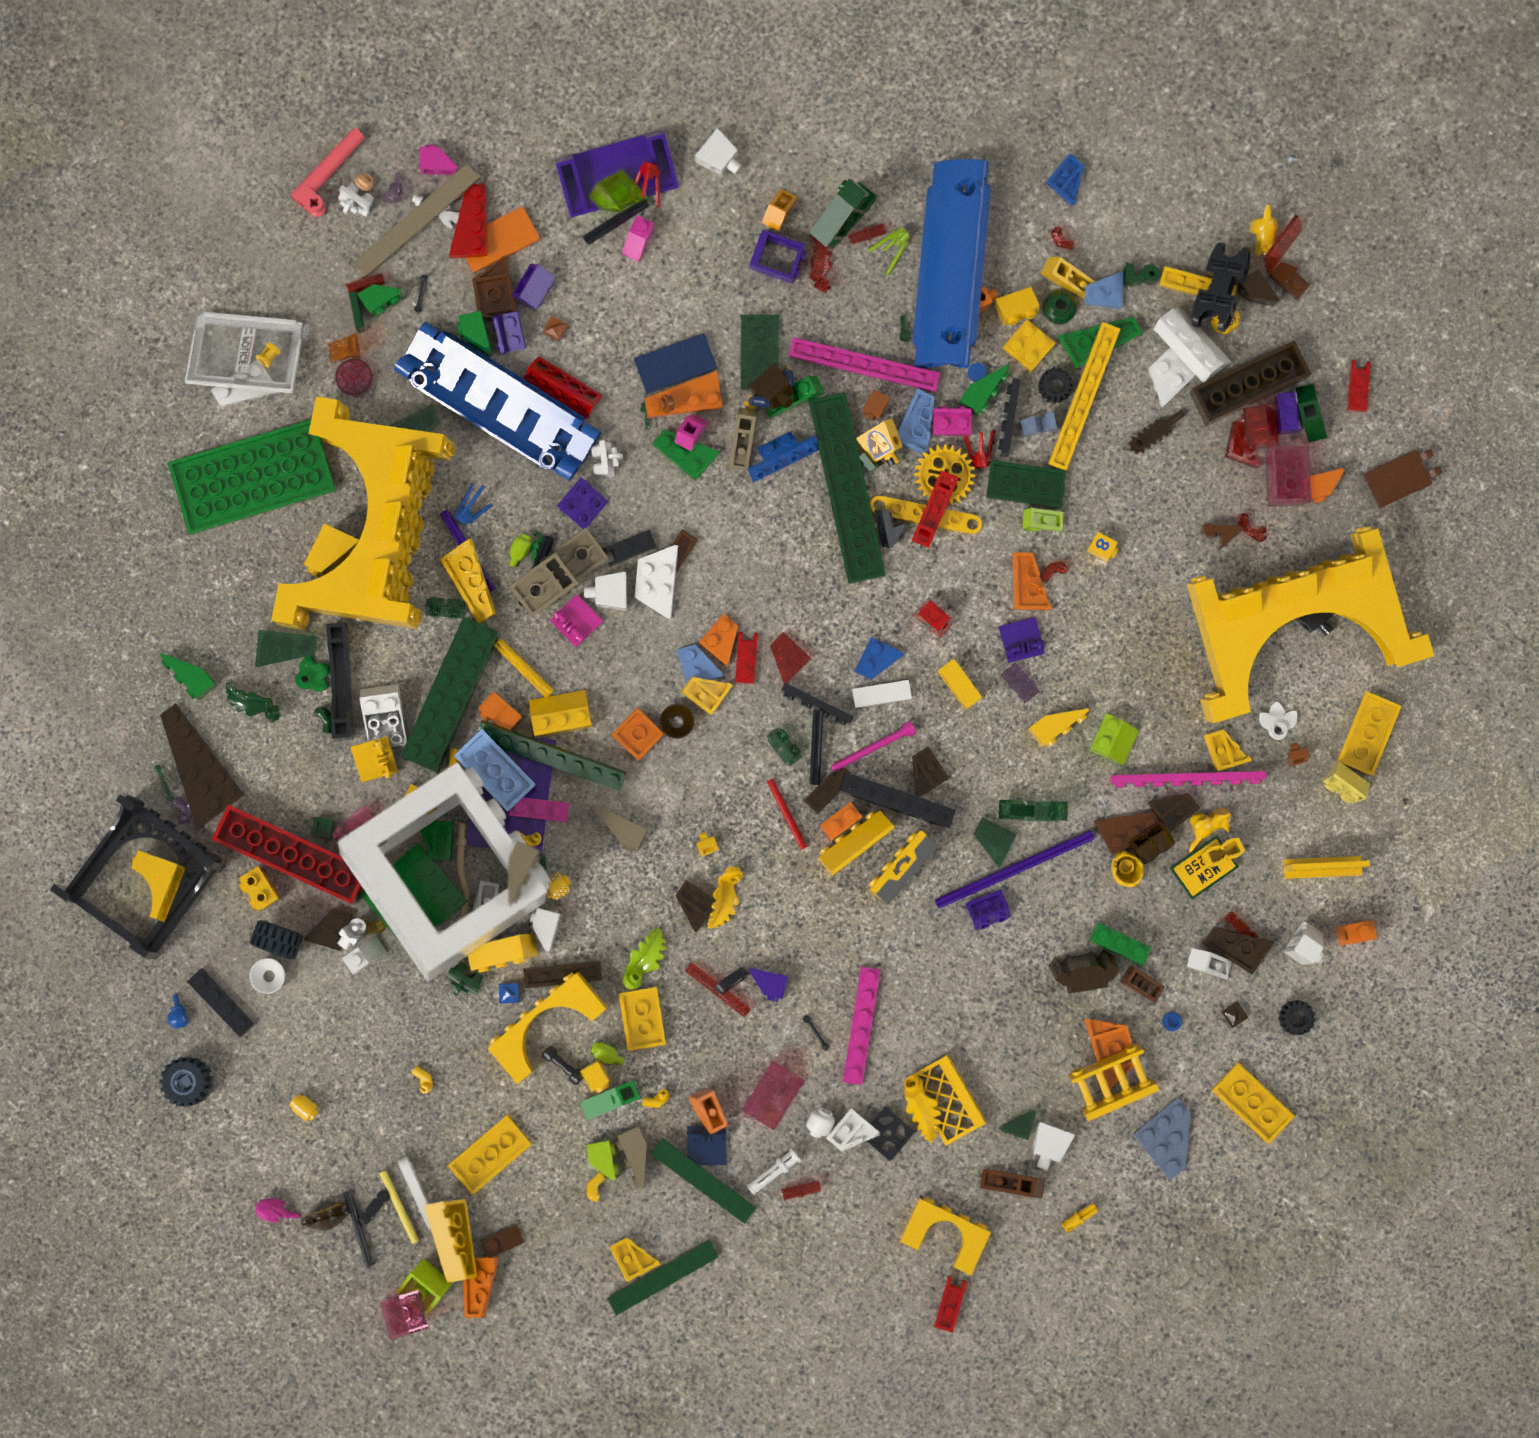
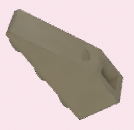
[508,840,540,906]
[616,1126,647,1190]

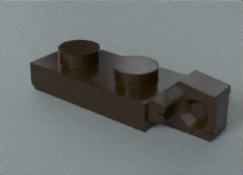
[804,767,851,814]

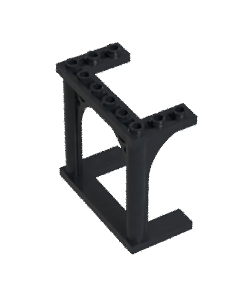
[50,794,225,960]

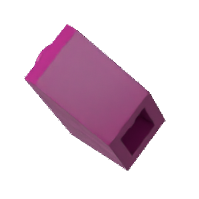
[675,414,709,451]

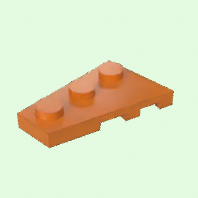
[1012,552,1052,611]

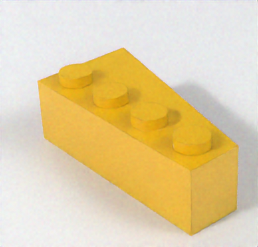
[424,1199,477,1283]

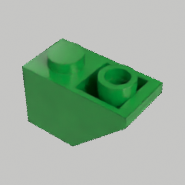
[357,284,404,317]

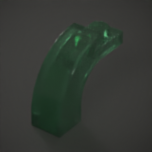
[998,799,1068,822]

